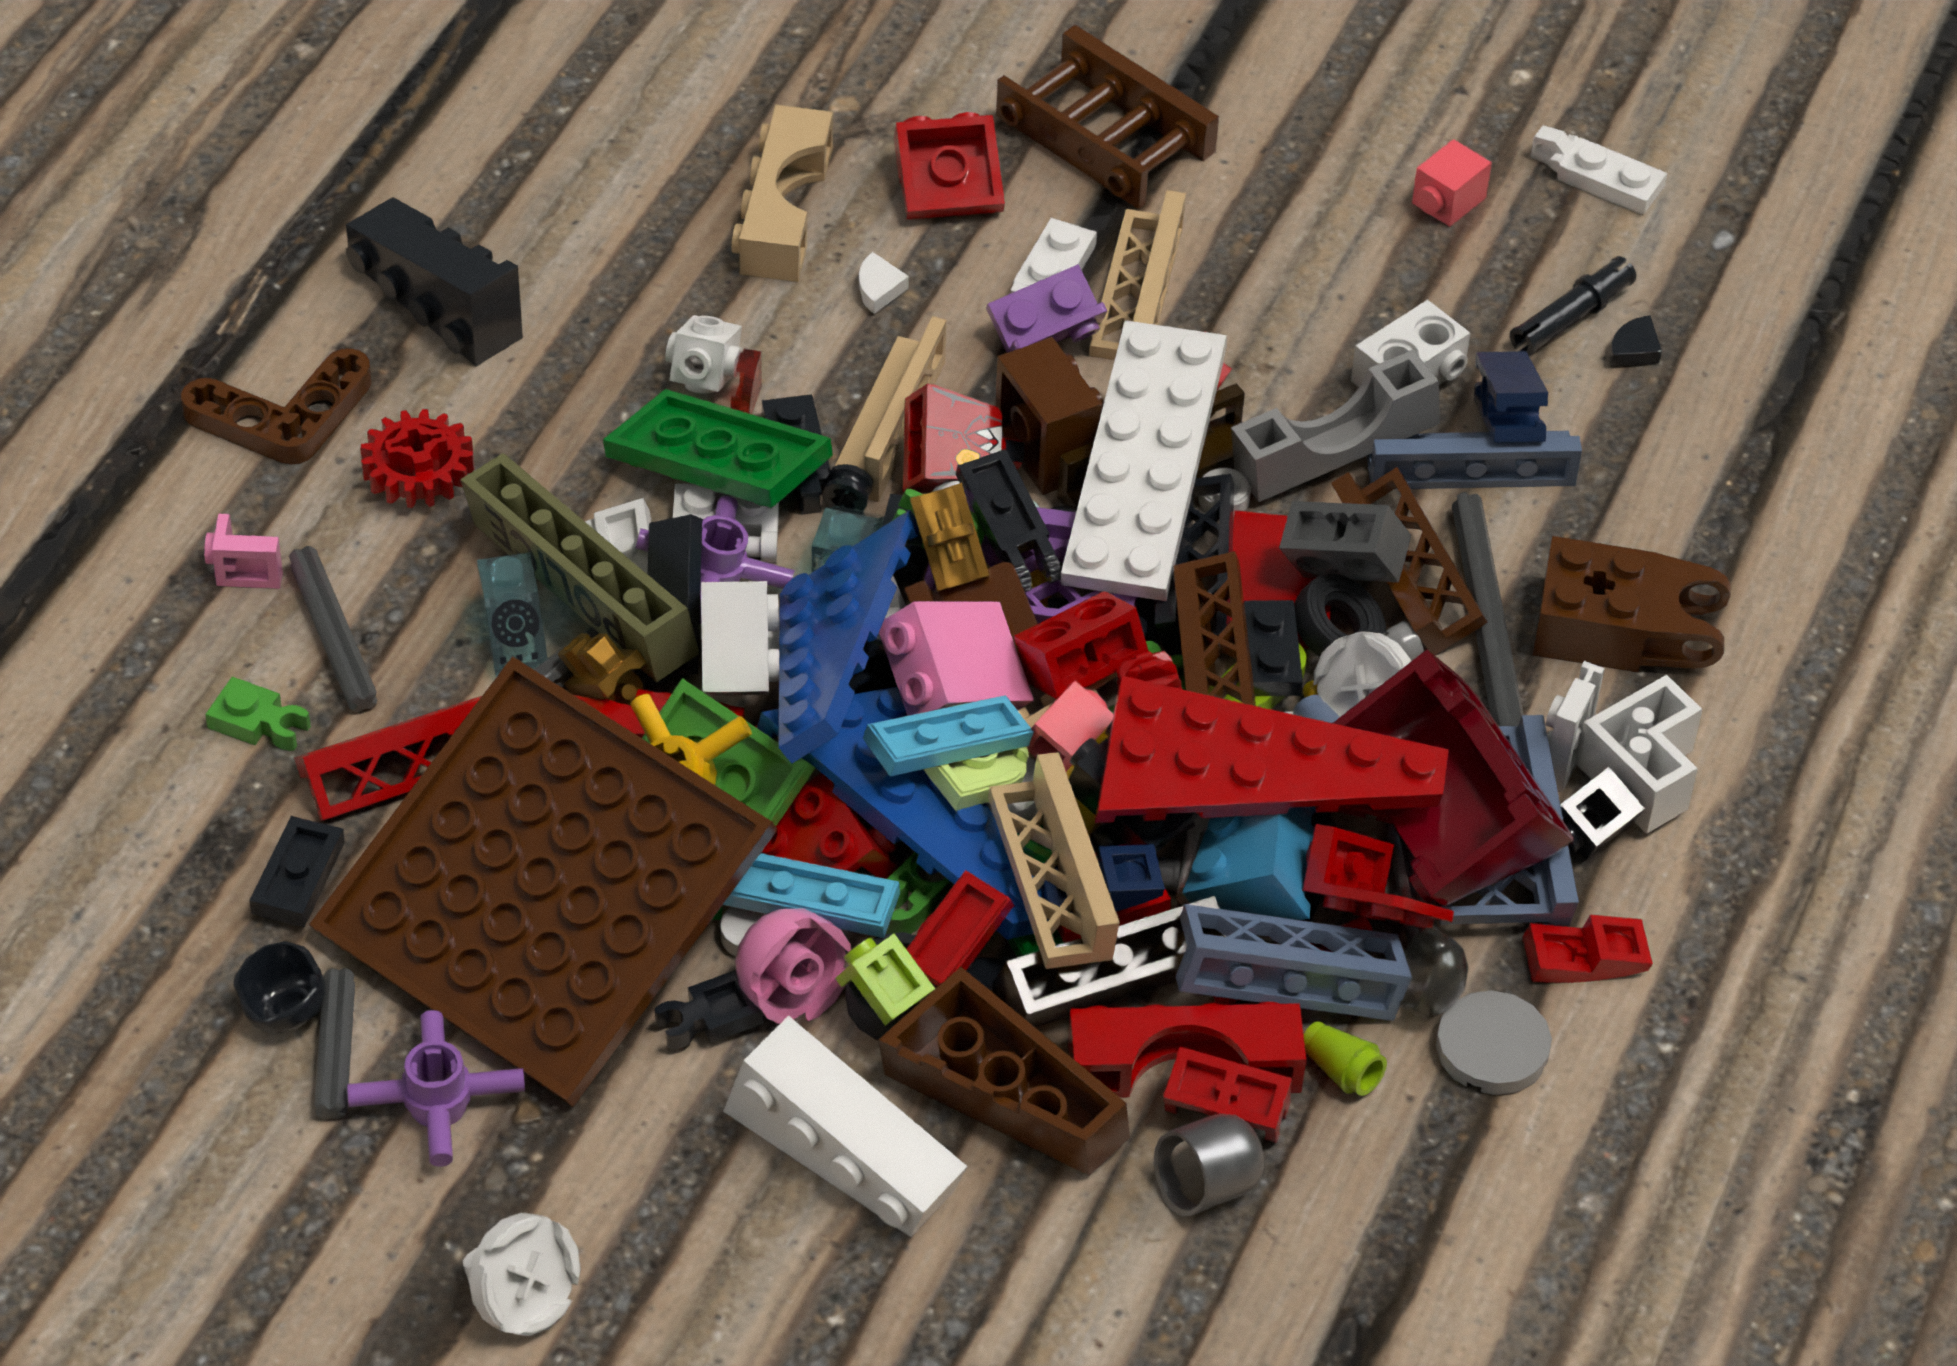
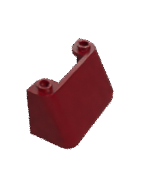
[1333,649,1574,906]

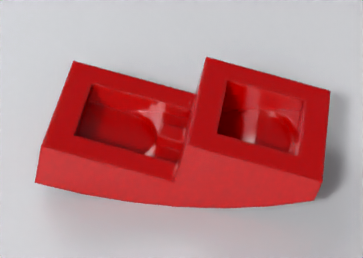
[1522,914,1653,983]

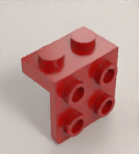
[761,772,901,879]
[1303,824,1454,930]

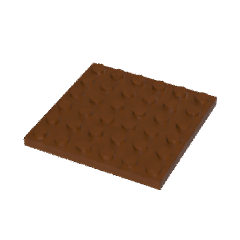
[309,656,778,1107]

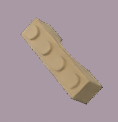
[732,105,833,282]

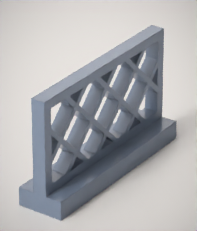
[1436,715,1579,927]

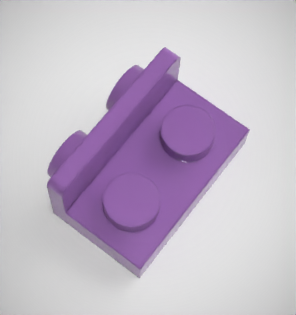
[986,264,1108,353]

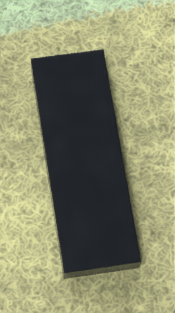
[644,514,703,681]

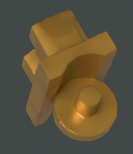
[910,483,989,592]
[557,633,646,705]

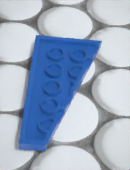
[757,686,1043,940]

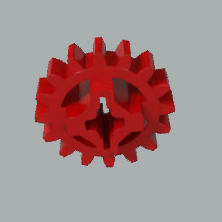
[360,409,475,508]

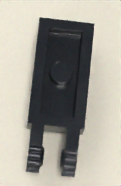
[955,449,1062,592]

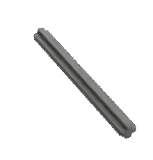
[1452,492,1524,726]

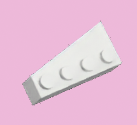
[723,1016,967,1237]

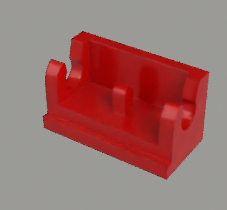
[1163,1047,1292,1143]

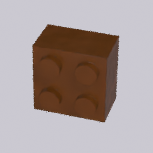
[995,337,1104,495]

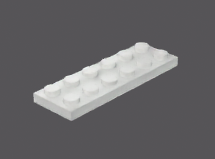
[1061,320,1227,601]

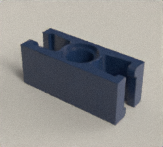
[1474,351,1548,442]

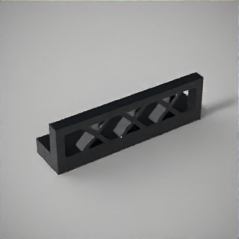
[1155,474,1234,656]

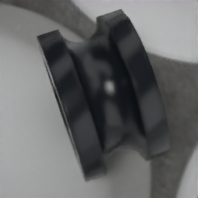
[822,464,874,514]

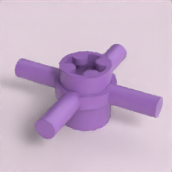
[635,496,794,624]
[347,1010,525,1167]

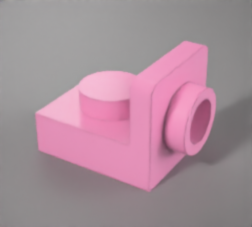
[204,514,283,589]

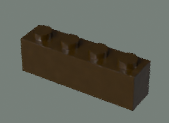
[993,896,1226,1027]

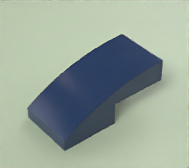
[1041,844,1165,922]

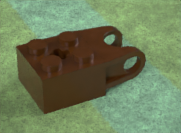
[1533,536,1731,673]

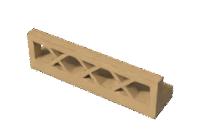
[1089,190,1186,360]
[835,316,947,502]
[988,752,1120,969]

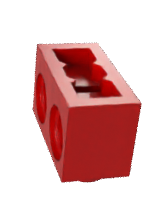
[1014,591,1149,700]

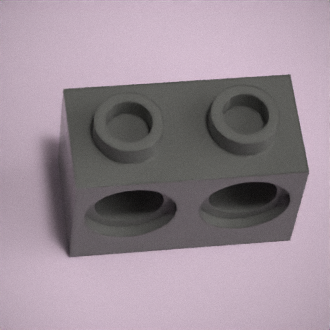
[1279,501,1411,582]

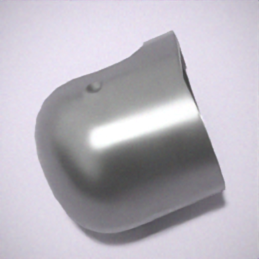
[1153,1114,1264,1216]

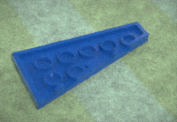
[779,510,919,764]

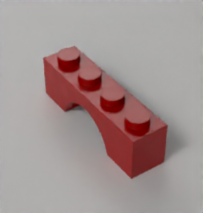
[1068,1001,1306,1098]

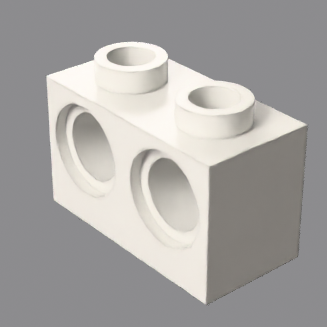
[1351,300,1470,387]

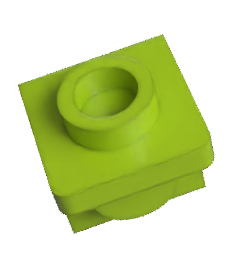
[835,933,935,1026]

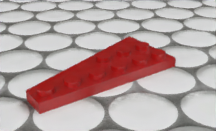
[1094,676,1449,823]

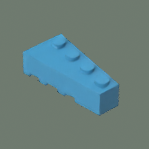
[1182,806,1316,920]

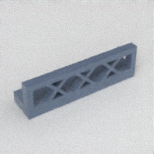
[1366,431,1582,489]
[1176,904,1412,1021]

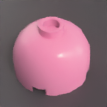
[735,908,851,1024]

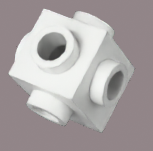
[666,315,743,394]

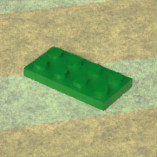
[603,389,833,508]

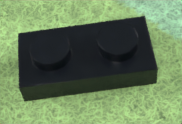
[1244,600,1303,696]
[249,816,345,927]

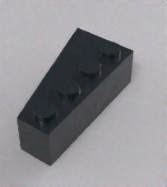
[346,197,523,367]

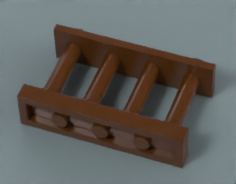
[996,25,1219,209]

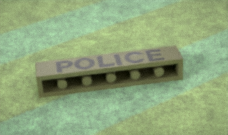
[461,453,700,682]

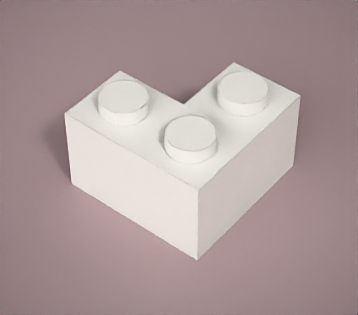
[701,581,779,695]
[1575,675,1702,834]

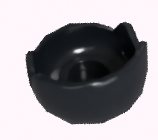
[233,941,326,1034]

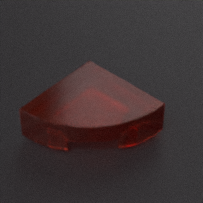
[730,348,762,414]

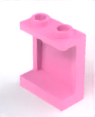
[879,602,1034,716]

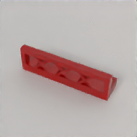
[294,696,482,820]

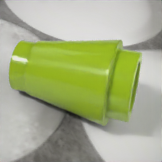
[1303,1021,1387,1096]

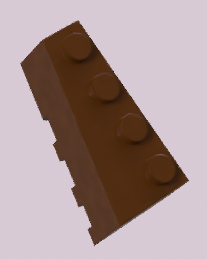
[878,967,1130,1176]

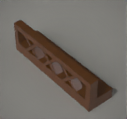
[1331,467,1488,655]
[1173,551,1256,706]

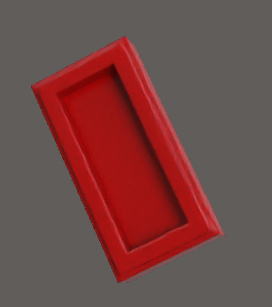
[906,870,1014,989]

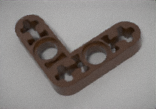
[181,348,372,465]

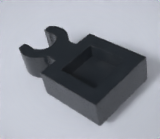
[654,970,764,1049]

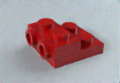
[894,112,1005,220]

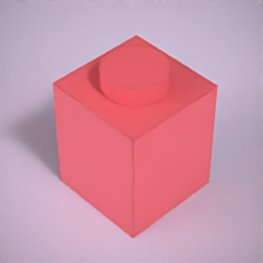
[1412,139,1492,227]
[1027,681,1114,772]

